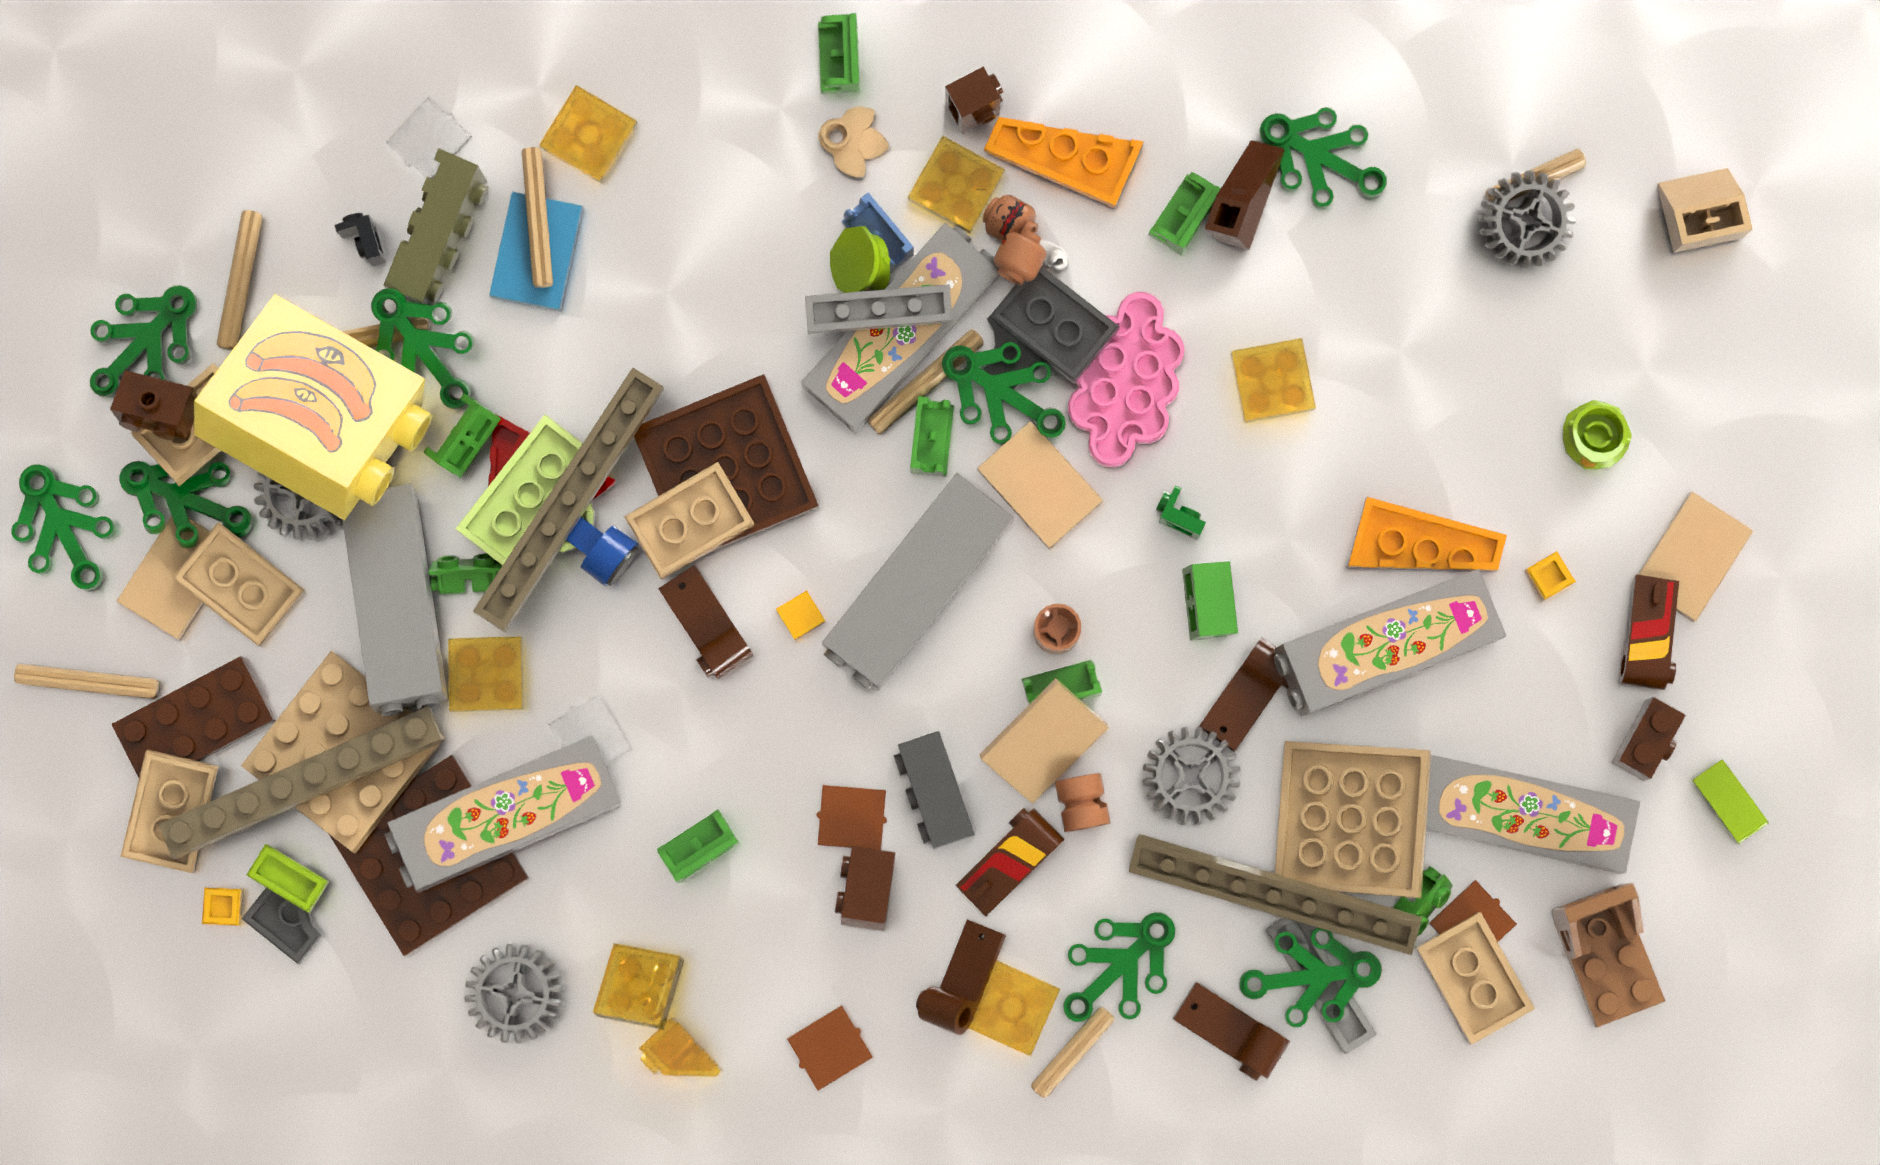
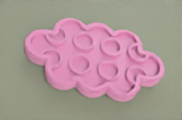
[1068,292,1184,468]

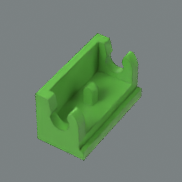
[818,13,860,93]
[1148,172,1221,255]
[423,393,501,478]
[910,396,954,477]
[1182,561,1238,640]
[1021,660,1102,705]
[657,809,740,883]

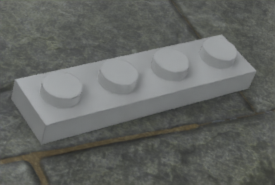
[805,284,953,334]
[1267,918,1377,1054]

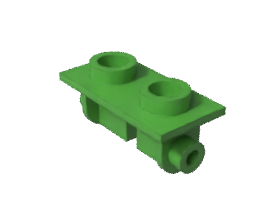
[428,553,503,594]
[1393,866,1453,937]

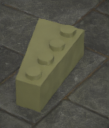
[383,148,489,305]

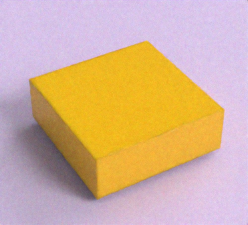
[1524,551,1576,601]
[776,590,826,641]
[202,887,243,926]

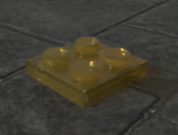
[539,85,638,184]
[908,135,1005,234]
[1230,338,1316,423]
[448,636,524,712]
[593,943,685,1030]
[969,960,1060,1056]

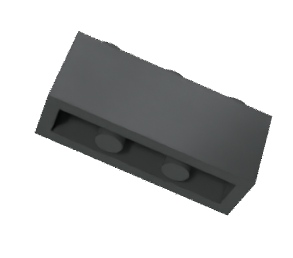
[893,731,975,850]

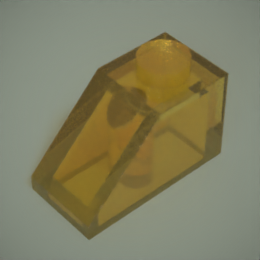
[639,1017,724,1077]

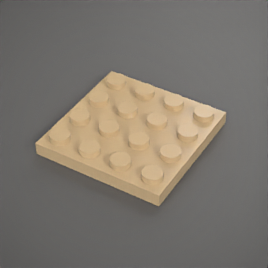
[241,651,445,853]
[1275,741,1432,898]

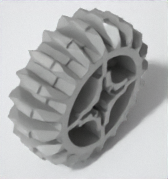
[1478,170,1576,268]
[254,472,341,540]
[1142,727,1241,825]
[465,944,564,1043]

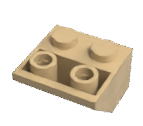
[1657,168,1753,253]

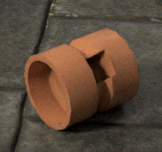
[1033,603,1081,655]
[1055,773,1111,832]

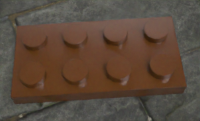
[111,656,276,778]

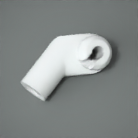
[1039,240,1068,270]

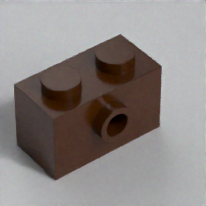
[945,66,1003,134]
[110,370,198,440]
[1611,697,1686,781]
[835,846,895,931]

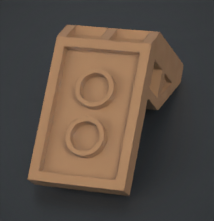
[1551,883,1665,1027]

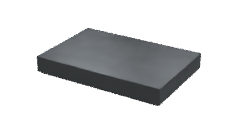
[990,267,1120,384]

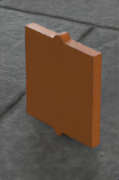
[816,785,887,850]
[1429,880,1517,942]
[787,1005,873,1091]

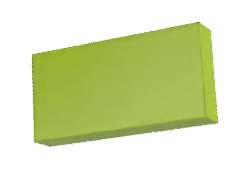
[246,844,330,913]

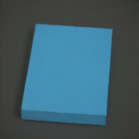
[489,192,583,311]

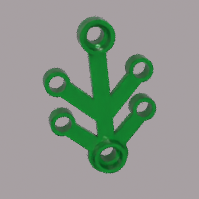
[1259,107,1387,209]
[90,285,197,398]
[371,288,474,409]
[942,341,1066,444]
[119,461,252,548]
[11,464,116,591]
[1063,913,1175,1022]
[1238,928,1382,1027]

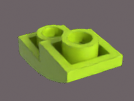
[1693,759,1769,844]

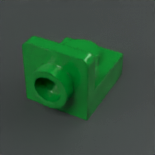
[1156,485,1206,540]

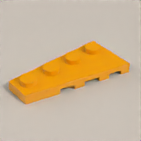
[984,117,1144,208]
[1347,497,1507,571]

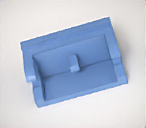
[841,192,914,274]

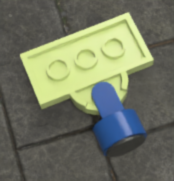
[456,415,639,587]

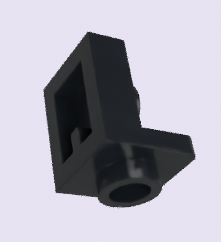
[334,213,386,266]

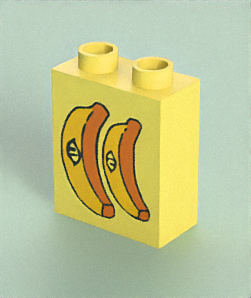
[194,294,433,521]

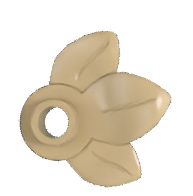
[818,106,889,178]

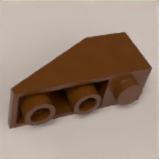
[1205,140,1285,250]

